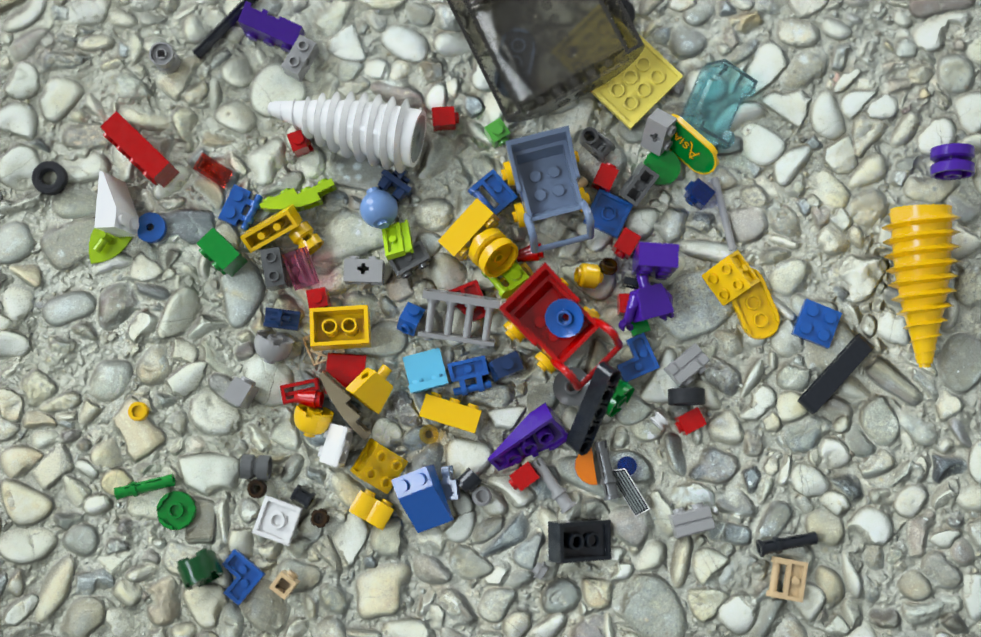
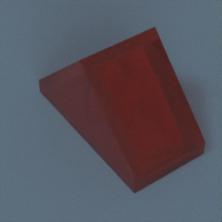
[193,153,233,188]

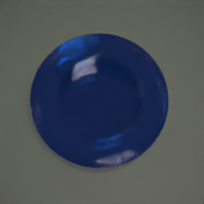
[617,456,637,475]

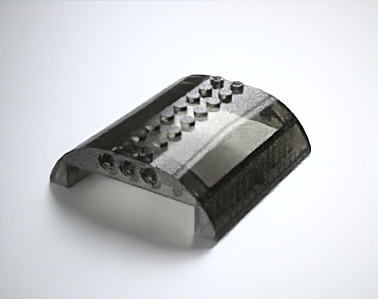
[447,0,645,123]

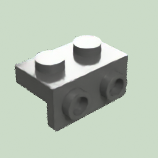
[388,240,432,279]

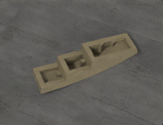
[319,369,372,441]

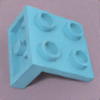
[403,348,449,395]

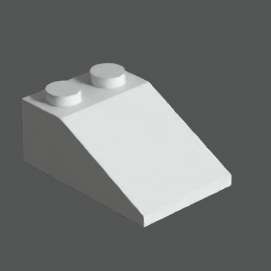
[94,171,139,237]
[318,423,355,467]

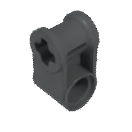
[579,127,616,162]

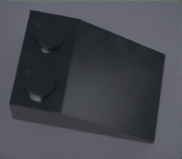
[548,520,611,564]

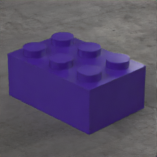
[631,242,679,280]

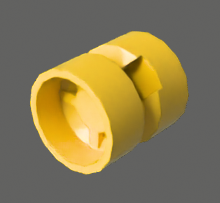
[288,221,324,257]

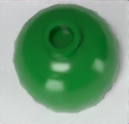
[606,379,635,418]

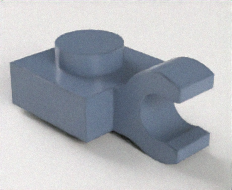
[440,465,460,500]

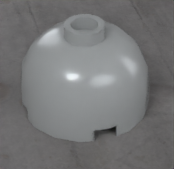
[254,330,294,364]

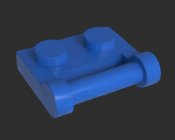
[468,169,518,216]

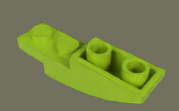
[259,178,337,213]

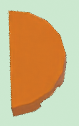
[575,447,597,485]

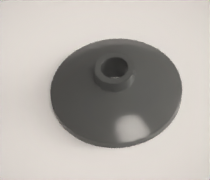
[553,367,591,406]

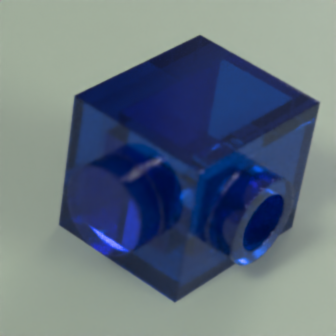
[683,178,716,210]

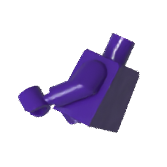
[618,275,674,332]

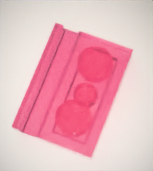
[282,246,319,291]

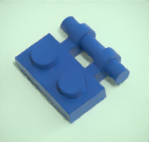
[218,184,263,231]
[447,355,492,396]

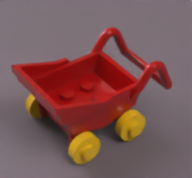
[499,262,623,391]

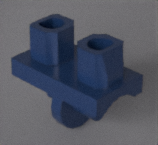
[378,169,412,203]
[263,307,301,331]

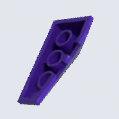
[488,403,569,471]

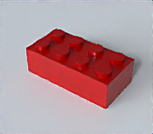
[100,111,180,188]

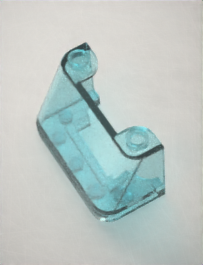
[681,59,758,149]

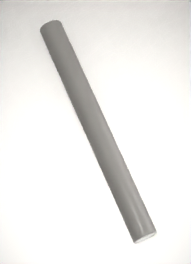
[711,177,736,251]

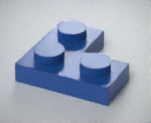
[616,333,660,382]
[222,549,265,606]

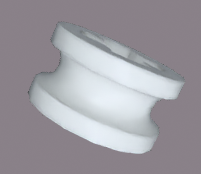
[650,411,669,430]

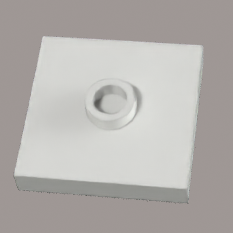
[252,495,303,546]

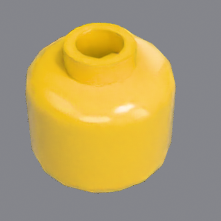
[574,263,604,289]

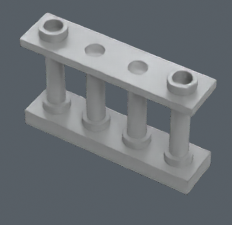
[418,288,501,349]

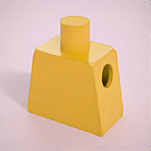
[345,364,393,414]

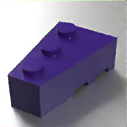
[238,1,305,53]

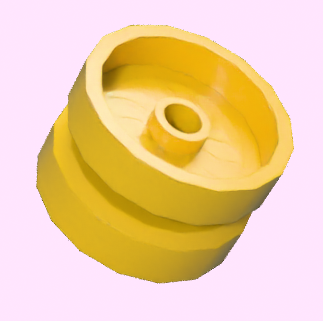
[468,228,518,278]

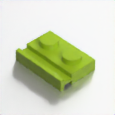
[382,219,414,260]

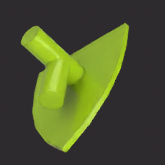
[89,228,132,264]

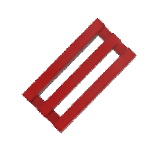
[280,378,321,405]

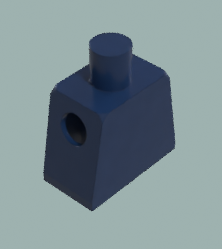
[487,351,528,383]

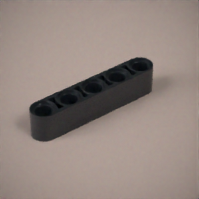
[797,333,875,415]
[566,361,621,456]

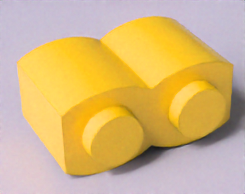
[349,489,395,530]

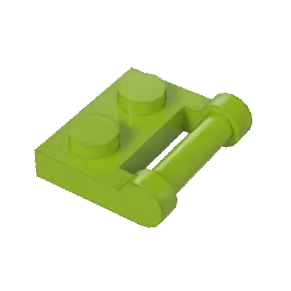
[481,261,529,299]

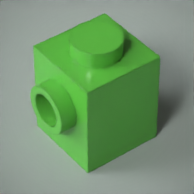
[484,118,510,149]

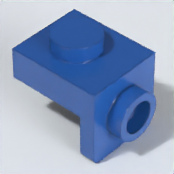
[397,302,425,336]

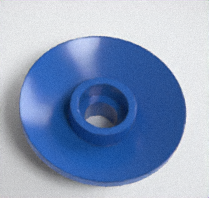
[545,299,584,338]

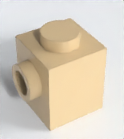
[269,569,301,600]

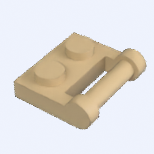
[766,556,808,603]

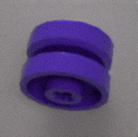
[930,143,975,180]

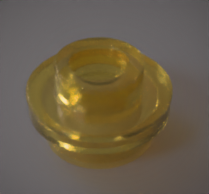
[419,425,439,444]

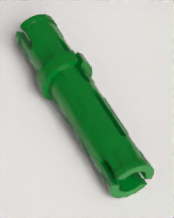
[114,474,176,500]

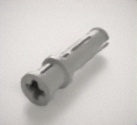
[531,457,576,514]

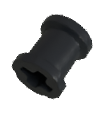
[290,484,316,509]

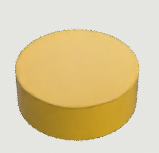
[128,402,149,421]

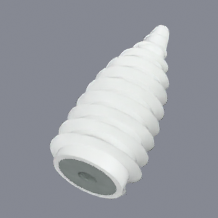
[268,91,427,173]

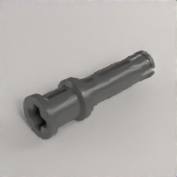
[594,440,621,501]

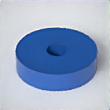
[137,212,167,243]

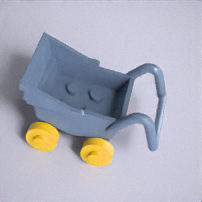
[501,125,594,254]

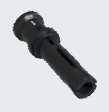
[756,531,818,557]

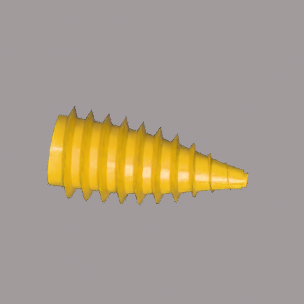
[882,204,961,367]

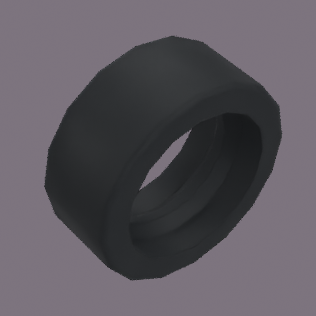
[668,387,705,406]

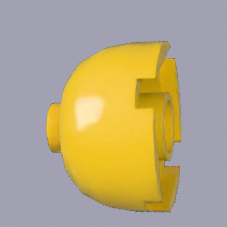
[294,404,334,437]

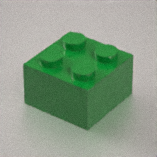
[196,228,248,277]

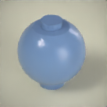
[360,187,398,229]

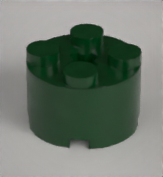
[177,548,224,590]

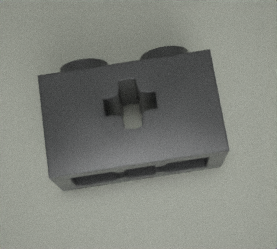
[618,162,659,207]
[260,247,289,291]

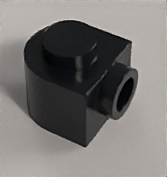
[458,467,482,492]

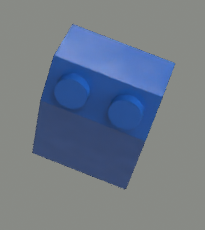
[391,464,454,533]

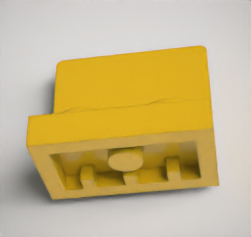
[702,250,760,306]
[350,438,408,494]

